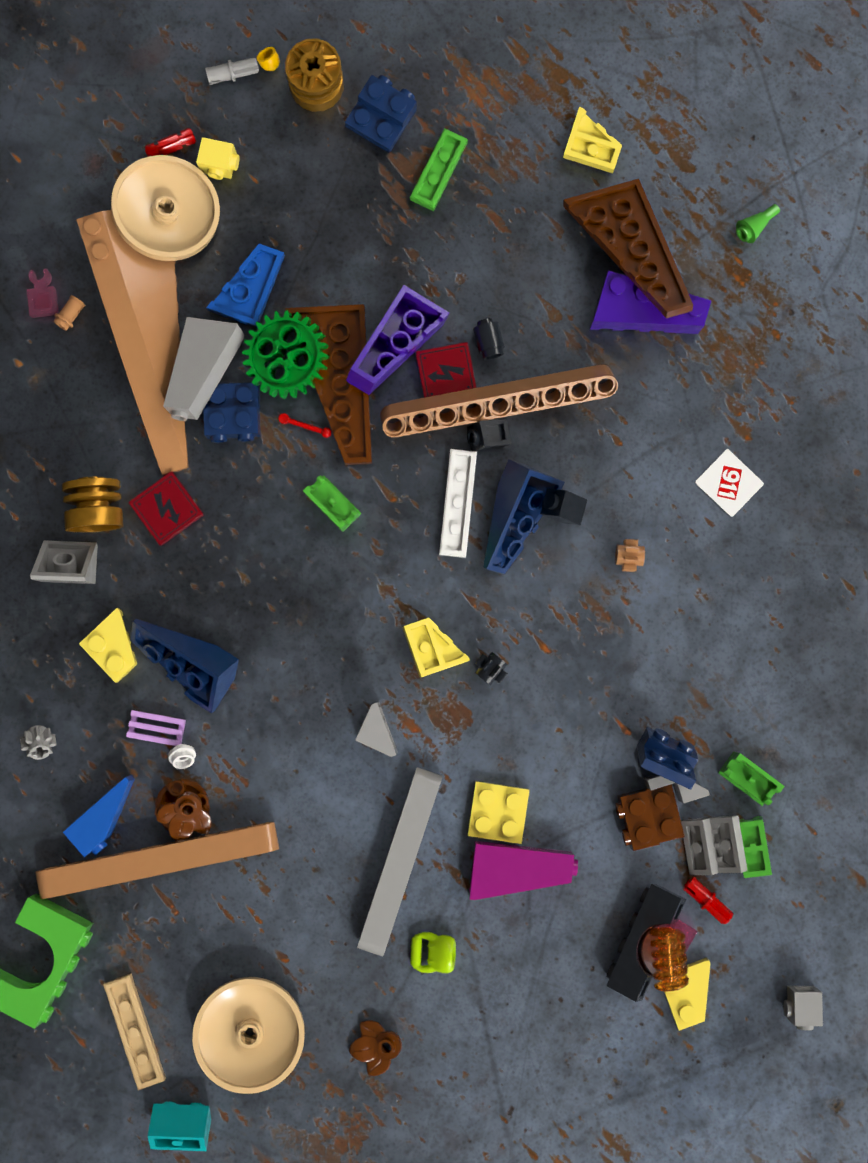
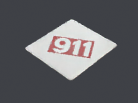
[695,449,764,517]

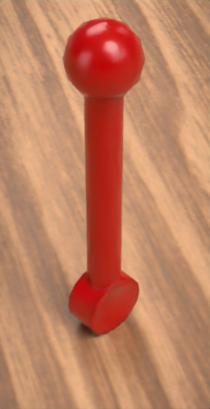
[278,413,332,438]

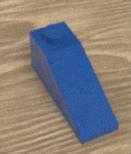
[63,775,135,857]

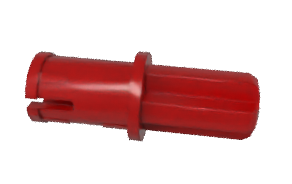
[682,876,734,924]

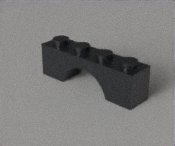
[606,884,687,1002]

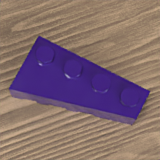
[590,271,712,334]
[346,285,450,395]

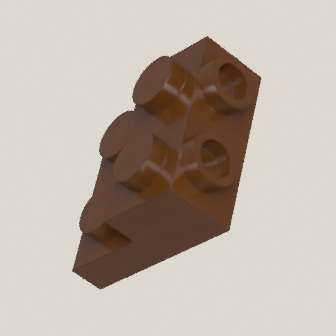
[615,784,685,851]

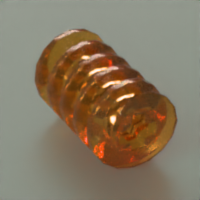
[649,927,689,992]

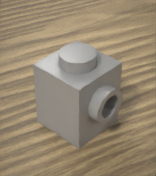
[783,986,823,1030]

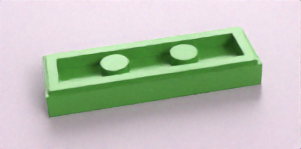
[410,128,468,211]

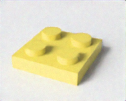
[467,781,529,844]

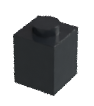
[540,488,587,525]

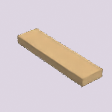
[103,973,166,1090]

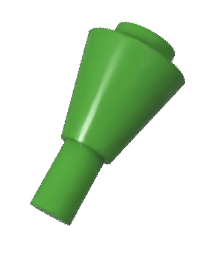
[736,204,780,243]

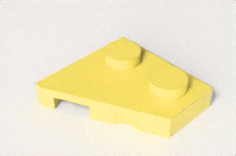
[563,107,622,173]

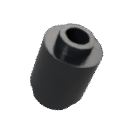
[473,318,505,360]

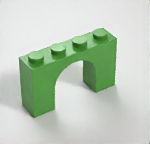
[0,894,93,1029]

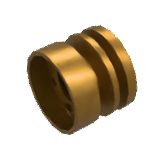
[285,38,344,112]
[62,476,124,532]

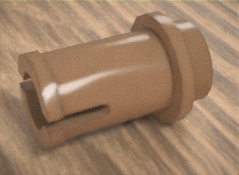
[53,295,86,331]

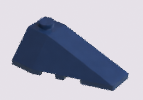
[483,459,565,574]
[130,619,239,714]

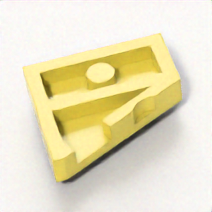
[79,608,137,683]
[402,618,470,678]
[658,958,710,1031]

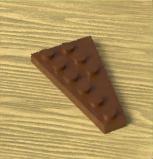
[563,179,693,318]
[285,304,372,465]

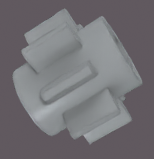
[20,725,57,759]

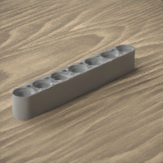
[357,767,442,957]

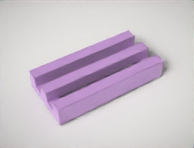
[126,710,186,746]

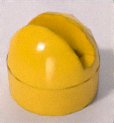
[257,47,280,71]

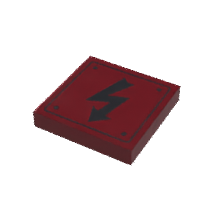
[416,342,477,398]
[128,471,204,546]

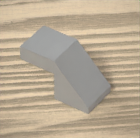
[643,774,710,803]

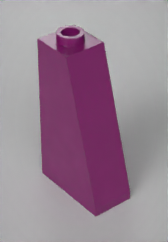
[469,841,578,900]

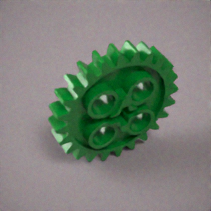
[242,310,330,399]

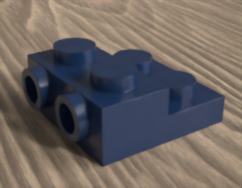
[345,75,417,153]
[204,383,261,443]
[637,727,698,790]

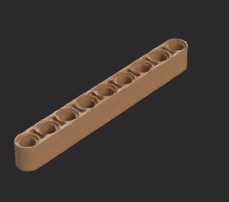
[380,365,618,437]
[35,822,279,899]

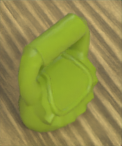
[410,932,456,973]

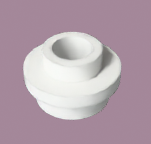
[168,744,196,769]

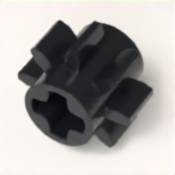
[475,652,508,686]

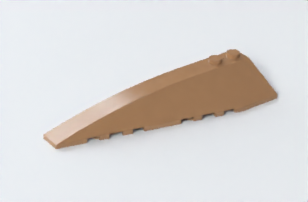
[76,210,188,476]

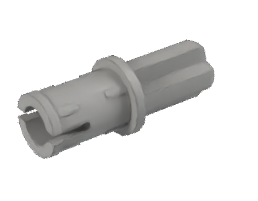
[205,58,259,85]

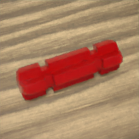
[144,128,196,157]

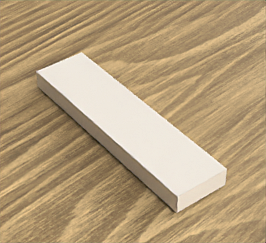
[439,449,477,558]

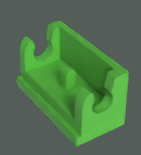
[303,475,361,532]
[718,751,785,806]
[739,816,772,878]

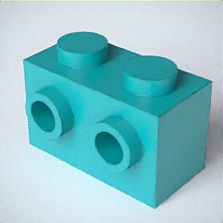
[147,1102,211,1151]

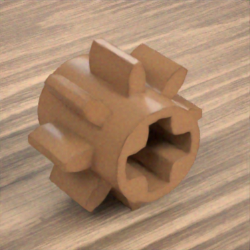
[615,539,645,572]

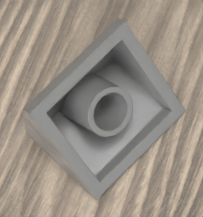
[30,540,98,584]
[355,702,398,757]

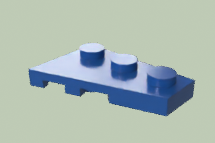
[206,244,285,328]

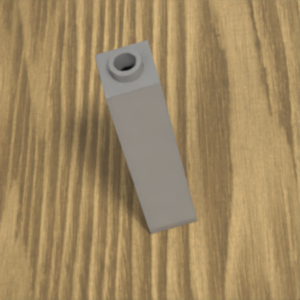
[163,317,245,421]

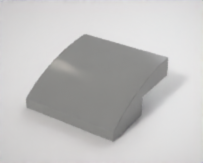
[681,816,748,875]

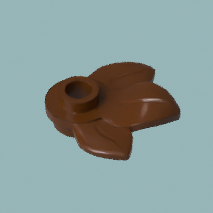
[157,792,211,842]
[349,1020,402,1076]

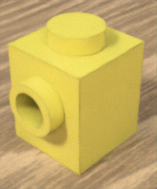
[196,137,239,180]

